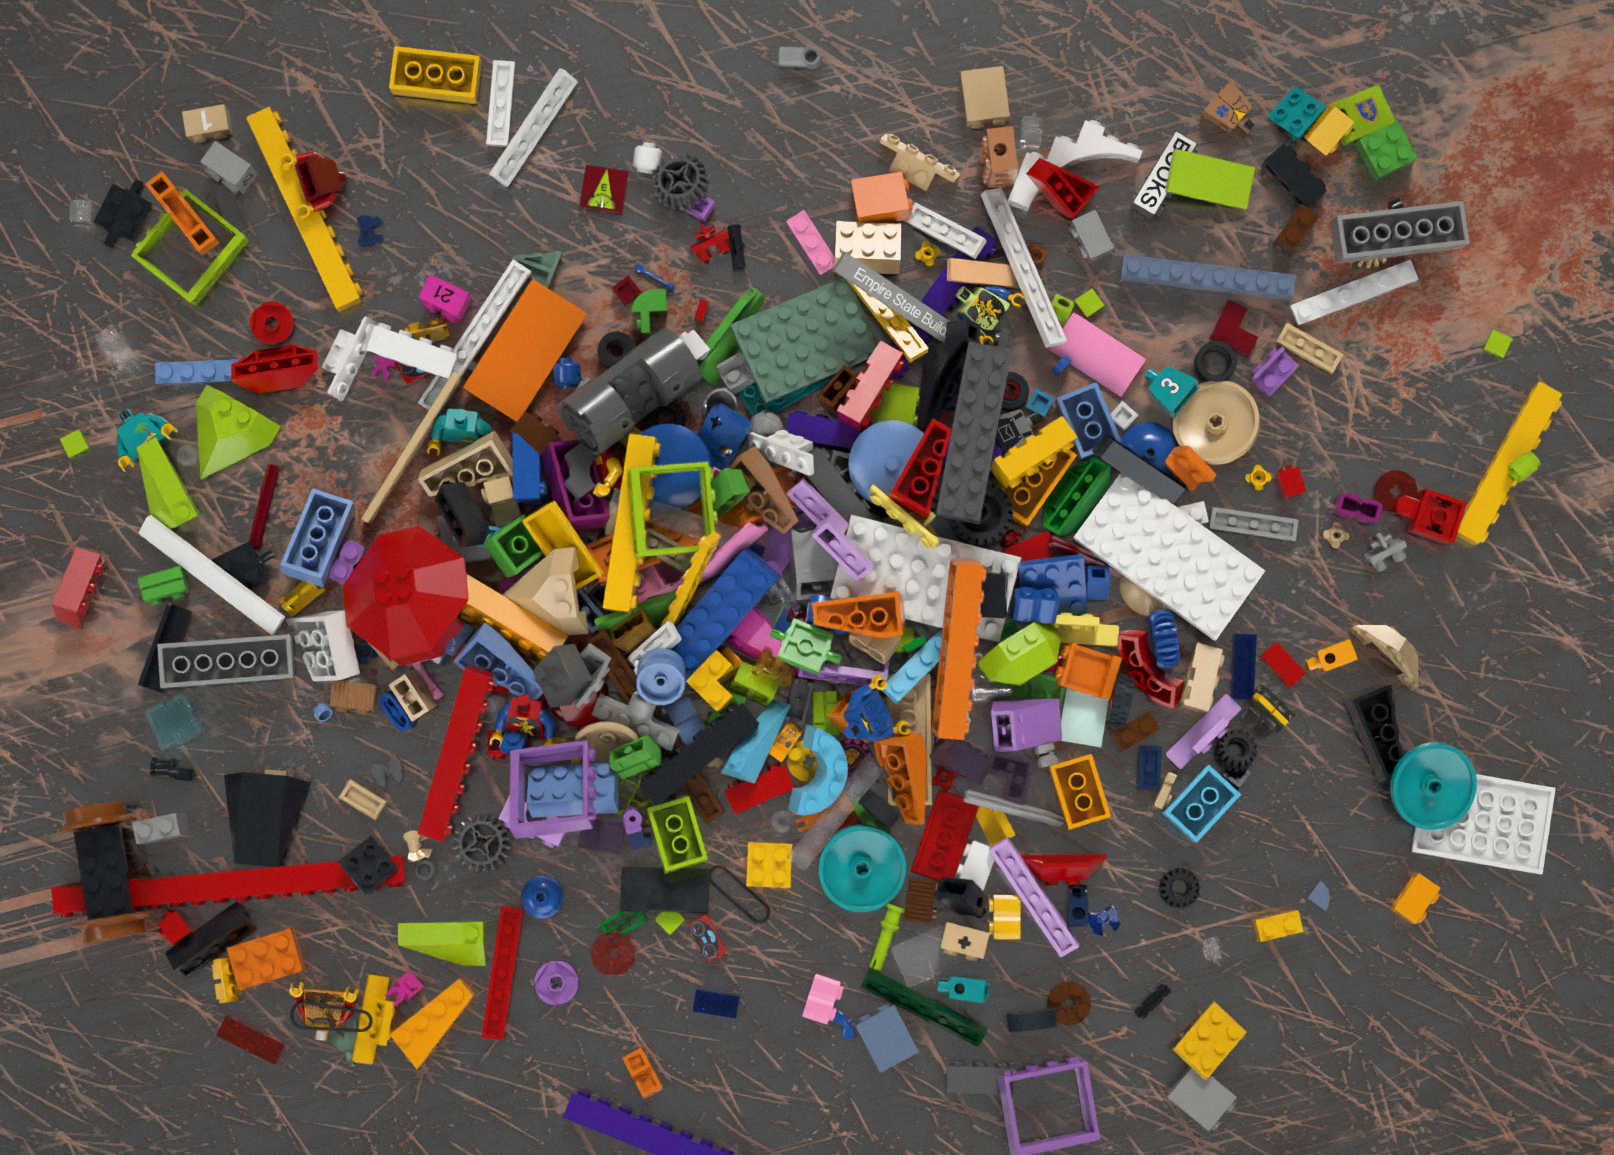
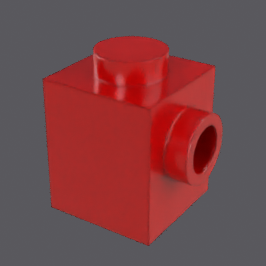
[157,910,194,945]

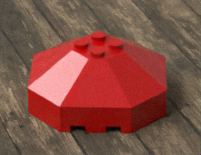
[343,526,469,666]

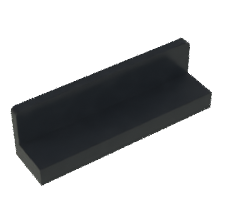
[138,603,193,693]
[165,902,256,980]

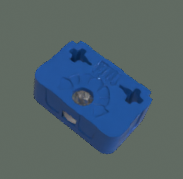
[697,404,753,470]

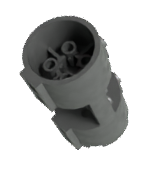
[556,328,702,456]

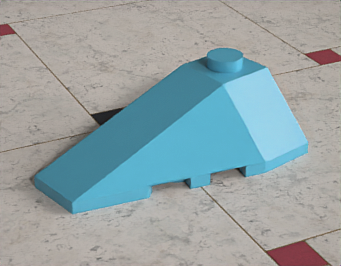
[720,700,791,784]

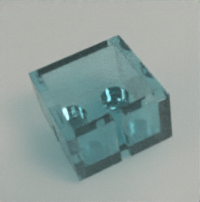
[144,692,206,752]

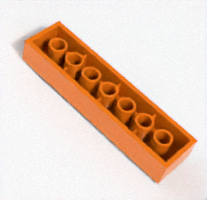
[931,557,986,740]

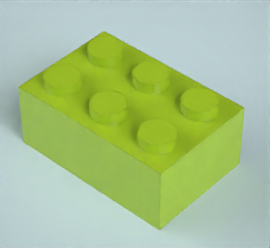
[646,796,708,874]

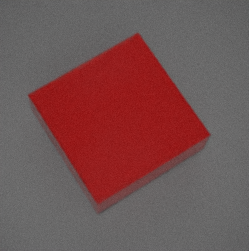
[694,299,709,325]

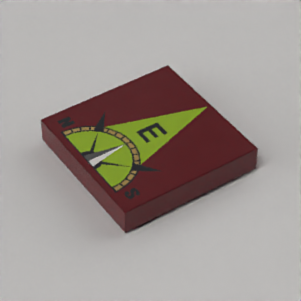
[579,165,629,214]

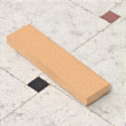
[947,258,1020,289]

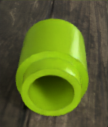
[1507,451,1541,483]

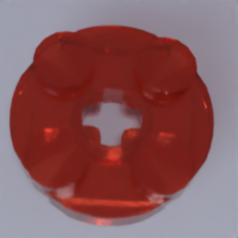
[1373,470,1418,514]
[590,931,635,976]

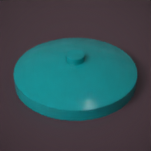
[1390,742,1477,830]
[818,824,906,912]

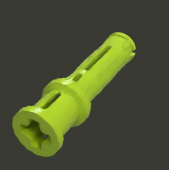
[869,903,906,971]

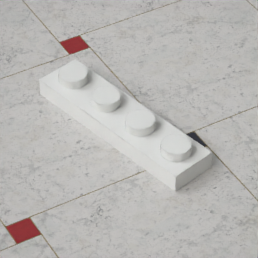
[486,60,515,147]
[904,202,987,259]

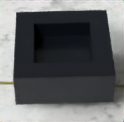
[1221,768,1252,791]

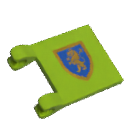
[1332,84,1395,146]

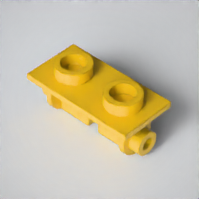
[405,318,450,342]
[279,581,326,617]
[211,957,239,1004]

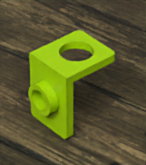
[1051,294,1075,329]

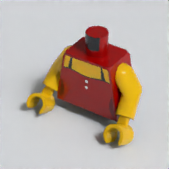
[593,447,624,497]

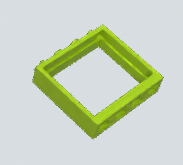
[131,189,249,306]
[627,462,719,558]

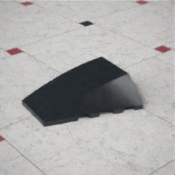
[224,772,311,867]

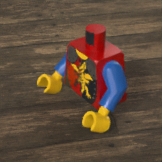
[490,695,557,748]

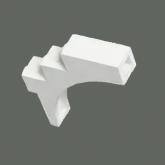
[1008,120,1142,212]

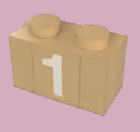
[182,104,232,143]

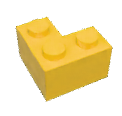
[686,650,735,715]

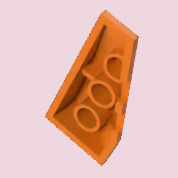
[873,732,926,825]

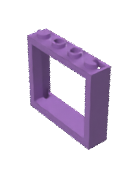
[798,599,890,686]
[509,740,596,839]
[997,1057,1100,1155]

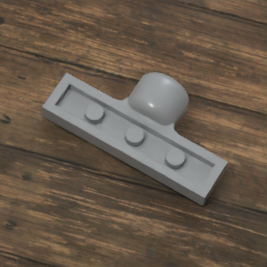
[592,690,680,751]

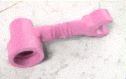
[406,661,444,700]

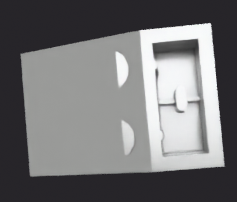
[790,528,838,600]

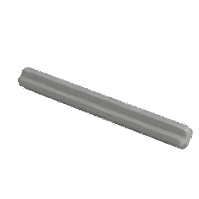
[963,790,1064,827]

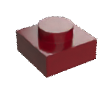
[611,275,642,306]

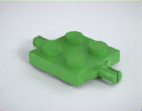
[769,618,842,675]

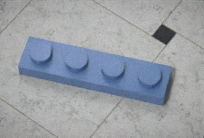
[155,360,239,385]

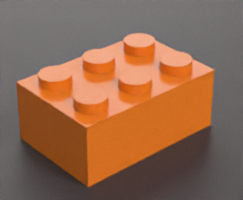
[227,928,307,990]

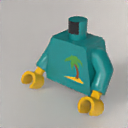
[116,408,178,472]
[427,409,492,456]

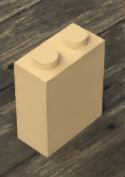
[960,66,1010,129]

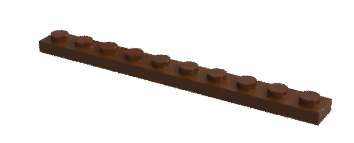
[587,629,725,824]

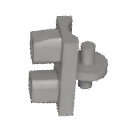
[1363,533,1407,572]

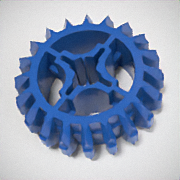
[1148,609,1180,669]

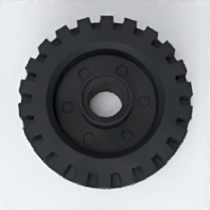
[949,481,1013,547]

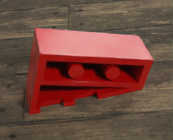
[1026,157,1100,219]

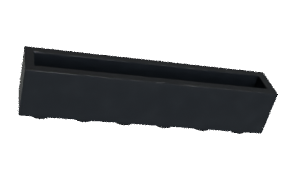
[639,702,759,806]

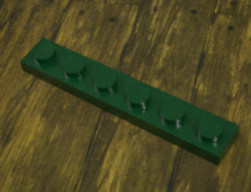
[861,968,988,1047]

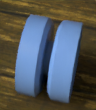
[636,648,685,705]

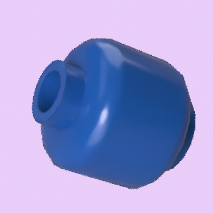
[552,357,582,389]

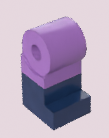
[623,806,653,851]

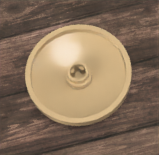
[1173,381,1260,465]

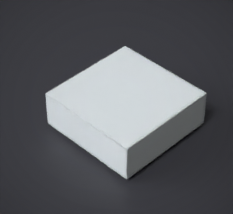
[1110,401,1138,432]

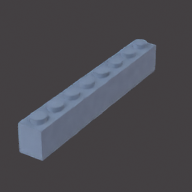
[1119,254,1296,301]

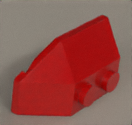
[231,344,318,394]
[1021,854,1107,885]

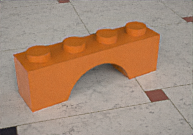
[145,171,219,256]

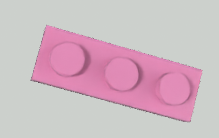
[786,210,835,276]

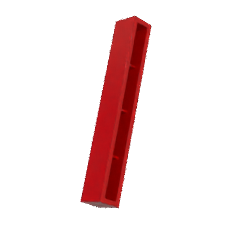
[417,665,495,842]

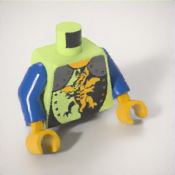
[956,285,1025,345]

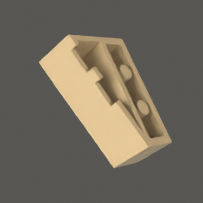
[1178,643,1225,714]

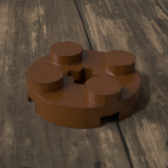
[1046,981,1091,1026]

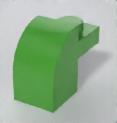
[632,289,667,337]

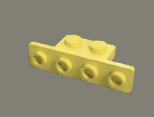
[869,485,939,550]
[1032,613,1119,647]

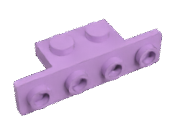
[1165,694,1241,769]

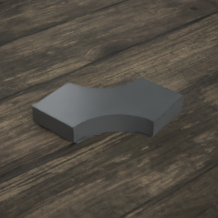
[564,442,596,500]

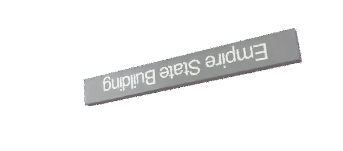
[833,252,980,343]

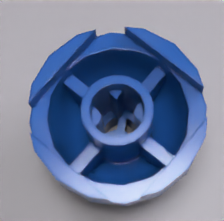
[520,875,565,919]

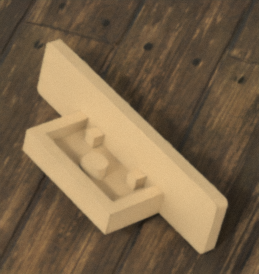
[879,134,960,191]

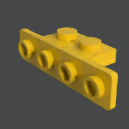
[352,974,395,1064]

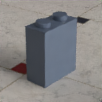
[855,1003,919,1073]

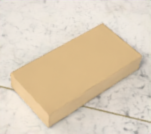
[338,779,388,821]

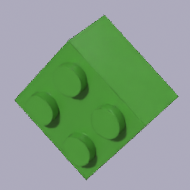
[1355,120,1418,183]
[483,514,544,578]

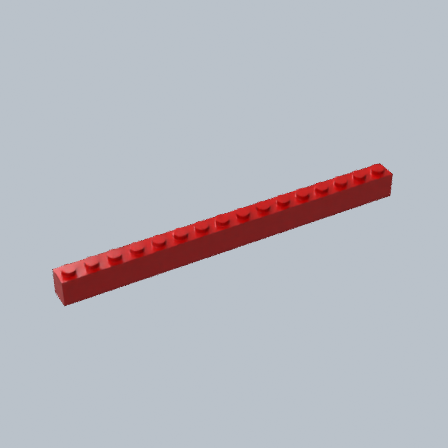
[51,856,407,918]

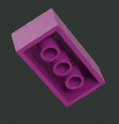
[541,440,611,531]

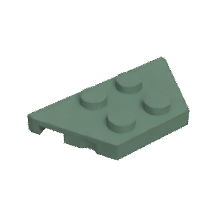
[509,251,563,310]

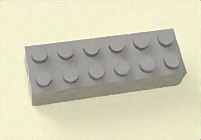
[1330,201,1470,263]
[157,634,295,689]

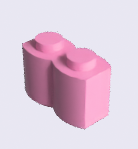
[802,973,844,1024]

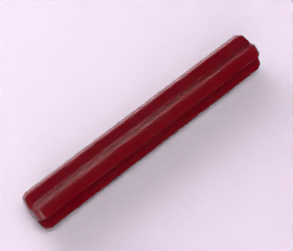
[249,464,280,548]
[1048,535,1124,578]

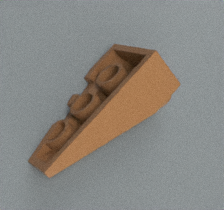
[728,447,798,534]

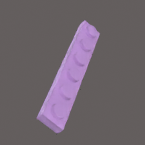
[989,837,1080,958]

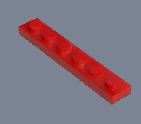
[481,906,524,1041]

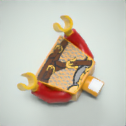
[289,982,359,1041]

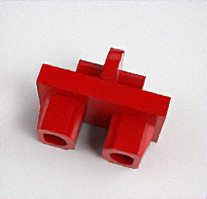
[690,224,730,262]

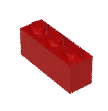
[724,762,794,815]

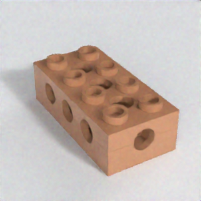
[979,126,1019,190]

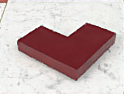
[1209,299,1258,357]

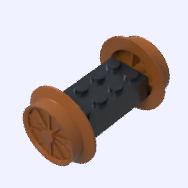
[56,801,152,943]

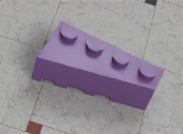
[762,506,816,585]

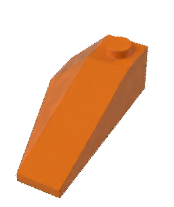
[812,592,905,638]

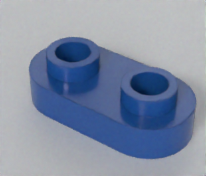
[379,690,415,731]

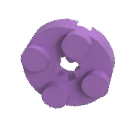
[535,961,579,1005]

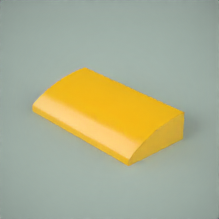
[522,501,604,590]

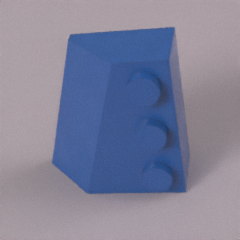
[512,433,549,506]

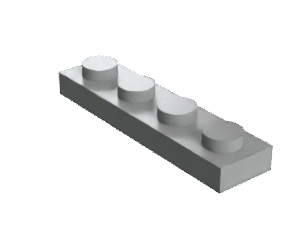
[1209,507,1299,542]

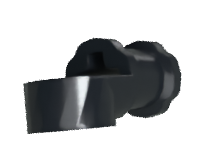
[150,757,194,781]

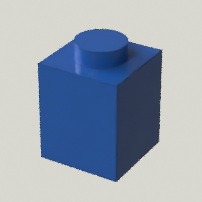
[1086,565,1110,600]

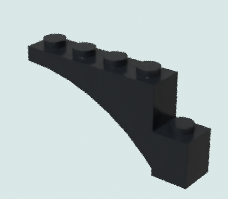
[917,319,981,432]

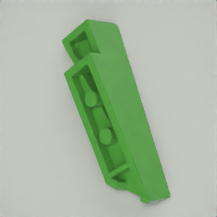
[699,287,765,388]

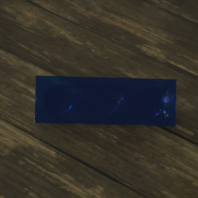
[1231,633,1257,700]

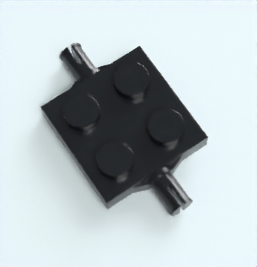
[93,179,152,248]
[208,540,275,590]

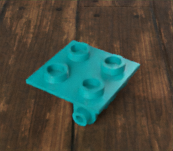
[1267,86,1327,141]

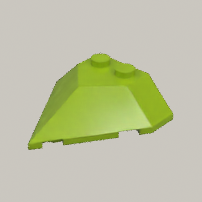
[196,385,281,480]

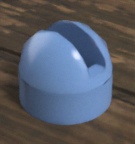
[313,703,333,722]

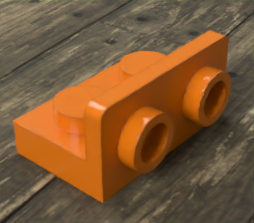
[1164,446,1217,491]

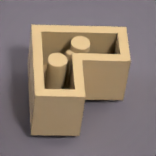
[481,476,522,528]

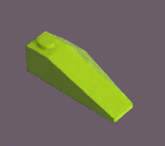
[137,437,199,529]
[398,922,486,966]

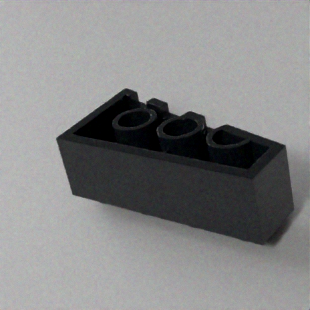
[1345,684,1403,783]

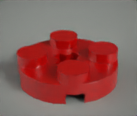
[250,301,294,345]

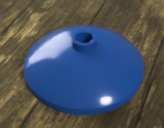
[1121,423,1179,477]

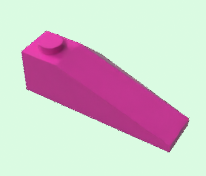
[727,607,805,678]

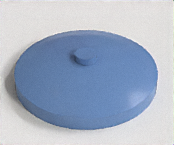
[848,420,923,506]

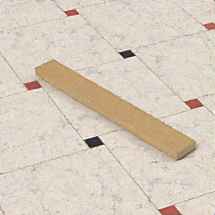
[361,372,463,523]

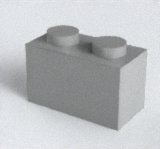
[1069,209,1114,263]

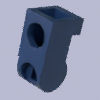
[1067,885,1089,927]

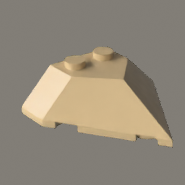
[503,547,589,635]
[1349,625,1419,691]

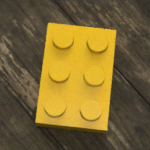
[1172,1002,1247,1080]

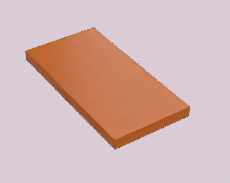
[463,279,587,422]

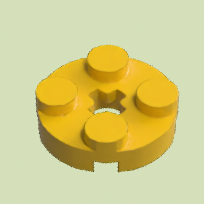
[787,740,817,783]

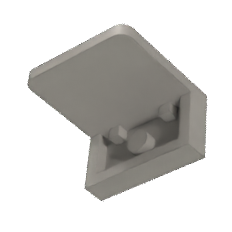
[574,643,611,708]

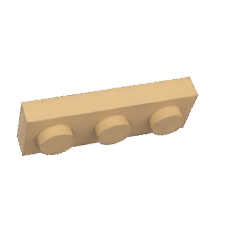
[1275,323,1344,374]

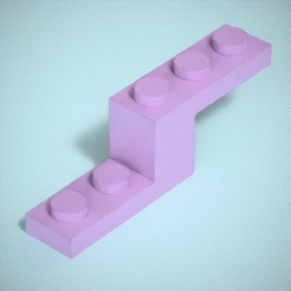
[787,478,875,582]

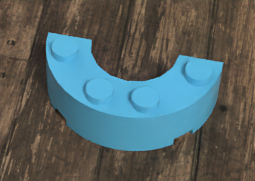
[788,724,848,815]

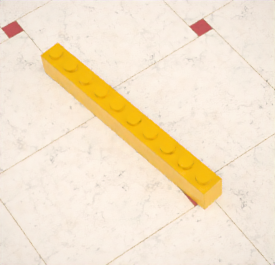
[246,107,363,312]

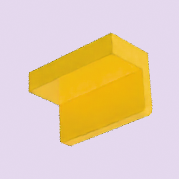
[976,796,1016,846]

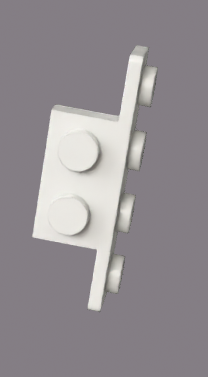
[321,316,378,401]
[748,430,814,476]

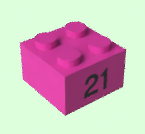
[418,274,474,324]

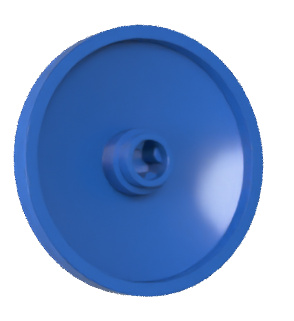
[640,424,712,511]

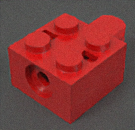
[1393,488,1467,545]

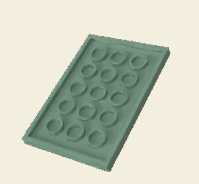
[729,278,878,404]

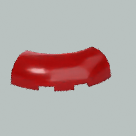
[1118,630,1184,709]

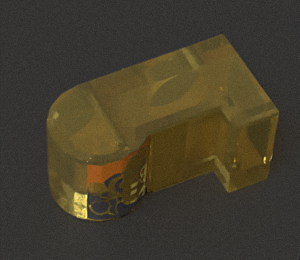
[752,649,797,687]

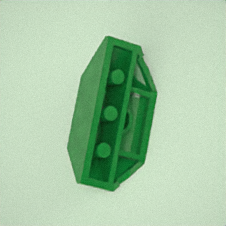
[1043,456,1111,537]

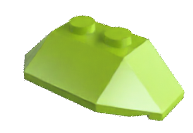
[977,622,1061,685]

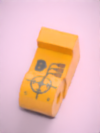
[769,721,804,764]

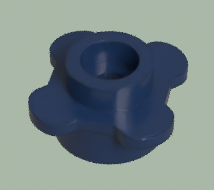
[354,640,378,664]

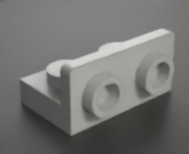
[716,352,755,394]

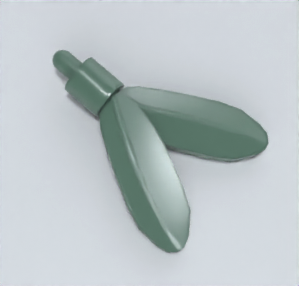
[328,1018,357,1067]

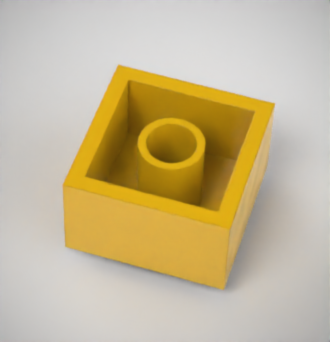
[746,842,792,888]

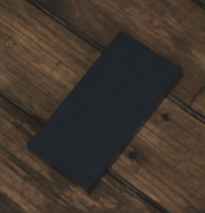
[620,867,710,913]

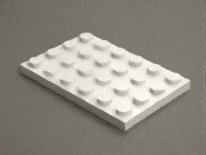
[1411,774,1556,875]

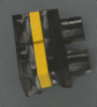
[1240,684,1295,739]

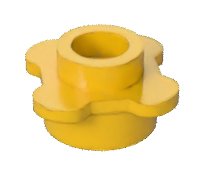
[915,241,941,267]
[1245,465,1272,491]

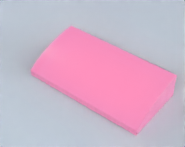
[1049,312,1146,397]

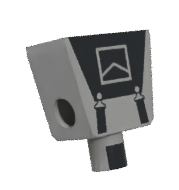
[995,409,1041,455]

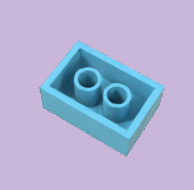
[1162,765,1241,843]

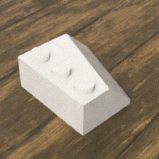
[286,610,360,681]

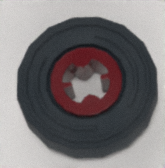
[1001,372,1029,411]

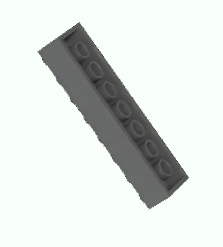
[936,342,1012,524]

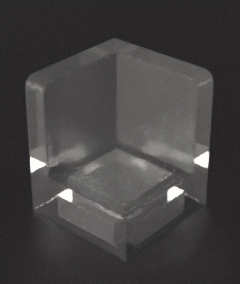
[1020,116,1043,147]

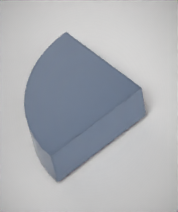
[1307,880,1330,911]

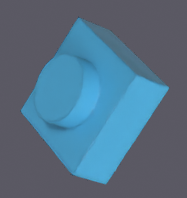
[1025,388,1055,418]

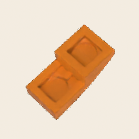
[622,1047,664,1099]

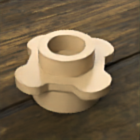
[1323,522,1349,548]

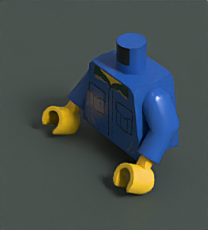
[844,674,911,742]

